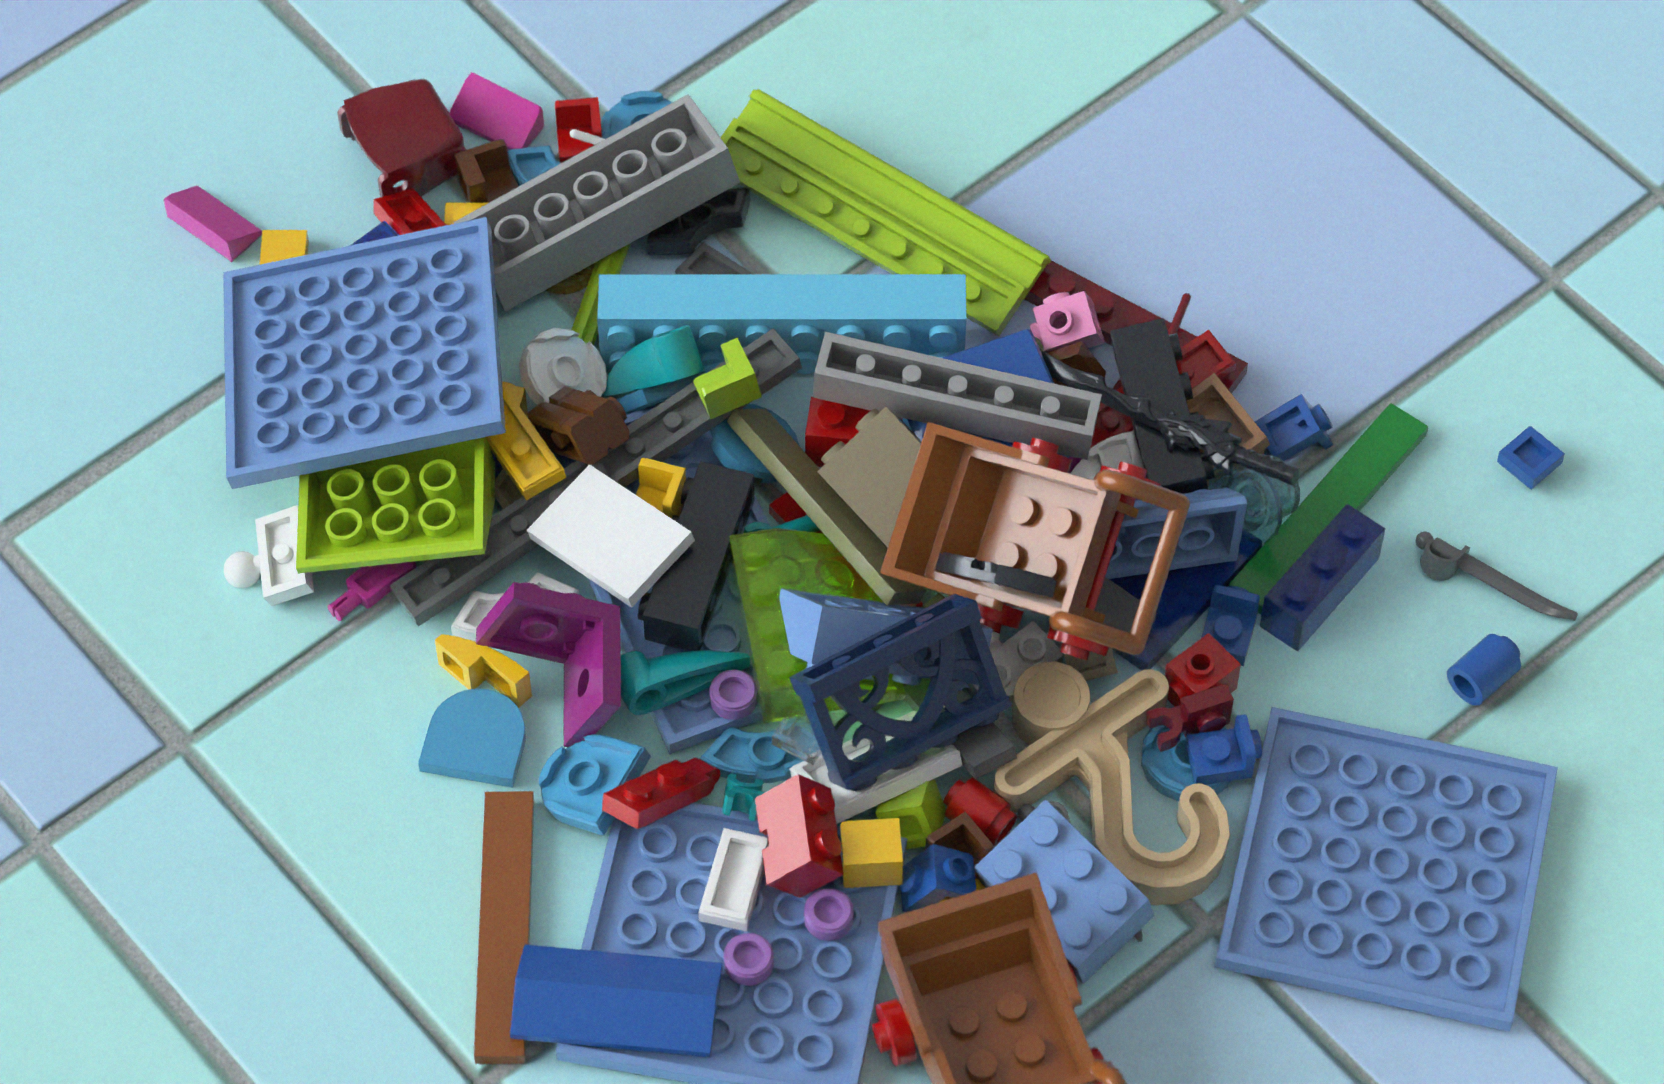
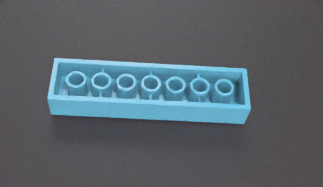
[597,274,967,374]

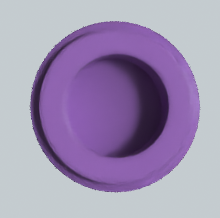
[709,670,758,720]
[804,889,854,941]
[724,933,774,986]

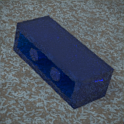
[1260,504,1386,652]

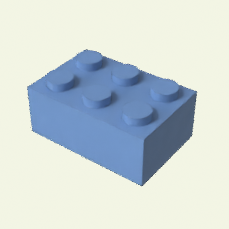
[974,799,1154,984]

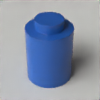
[1447,634,1521,706]

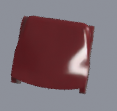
[338,79,466,197]

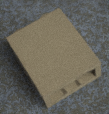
[817,407,922,547]

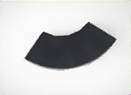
[646,188,751,254]
[936,552,1057,598]

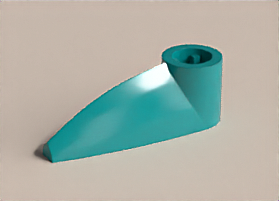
[601,325,705,397]
[621,650,751,715]

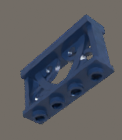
[789,594,1012,791]

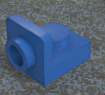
[1254,394,1333,462]
[1201,585,1260,666]
[1185,714,1262,785]

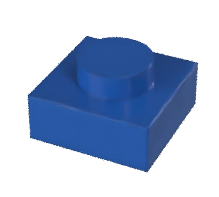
[1497,426,1565,490]

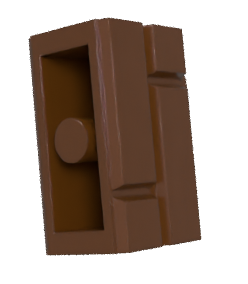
[527,386,630,466]

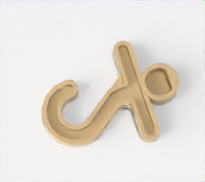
[993,661,1230,905]

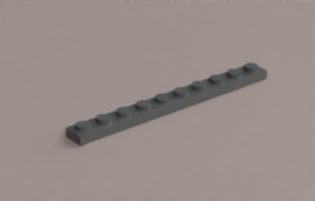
[390,328,802,627]

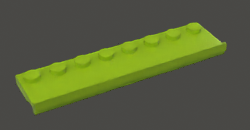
[720,89,1051,337]

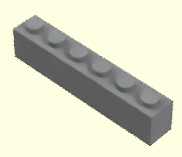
[813,332,1102,460]

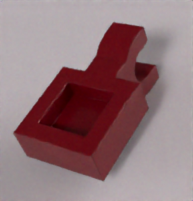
[1146,684,1234,752]

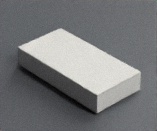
[698,828,769,932]

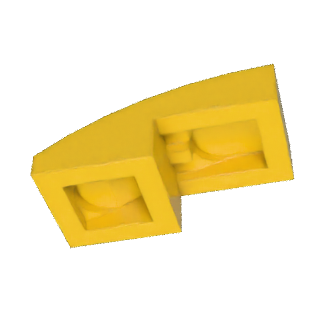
[435,634,532,708]

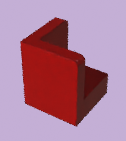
[554,97,602,163]

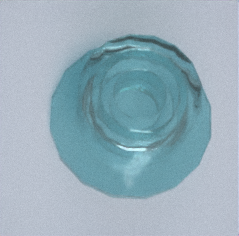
[1209,455,1300,546]

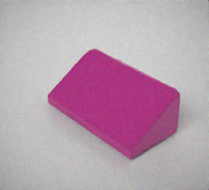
[449,72,544,150]
[164,185,262,262]

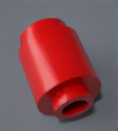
[943,777,1018,847]

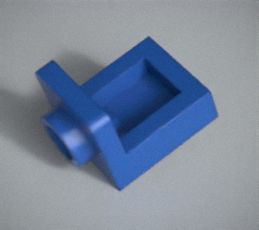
[899,844,976,913]

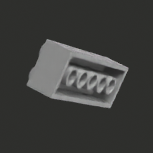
[454,94,740,312]

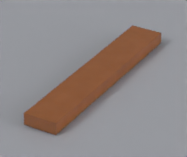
[474,791,534,1064]

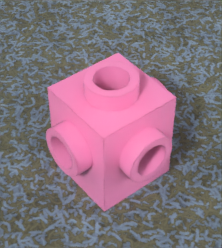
[1030,291,1105,353]

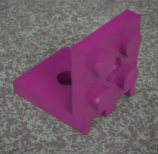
[476,582,621,747]

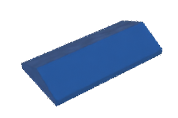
[510,944,723,1058]

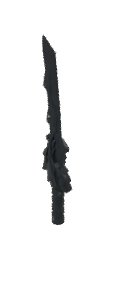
[1040,350,1300,486]

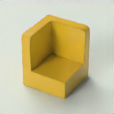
[636,458,686,518]
[840,818,903,888]

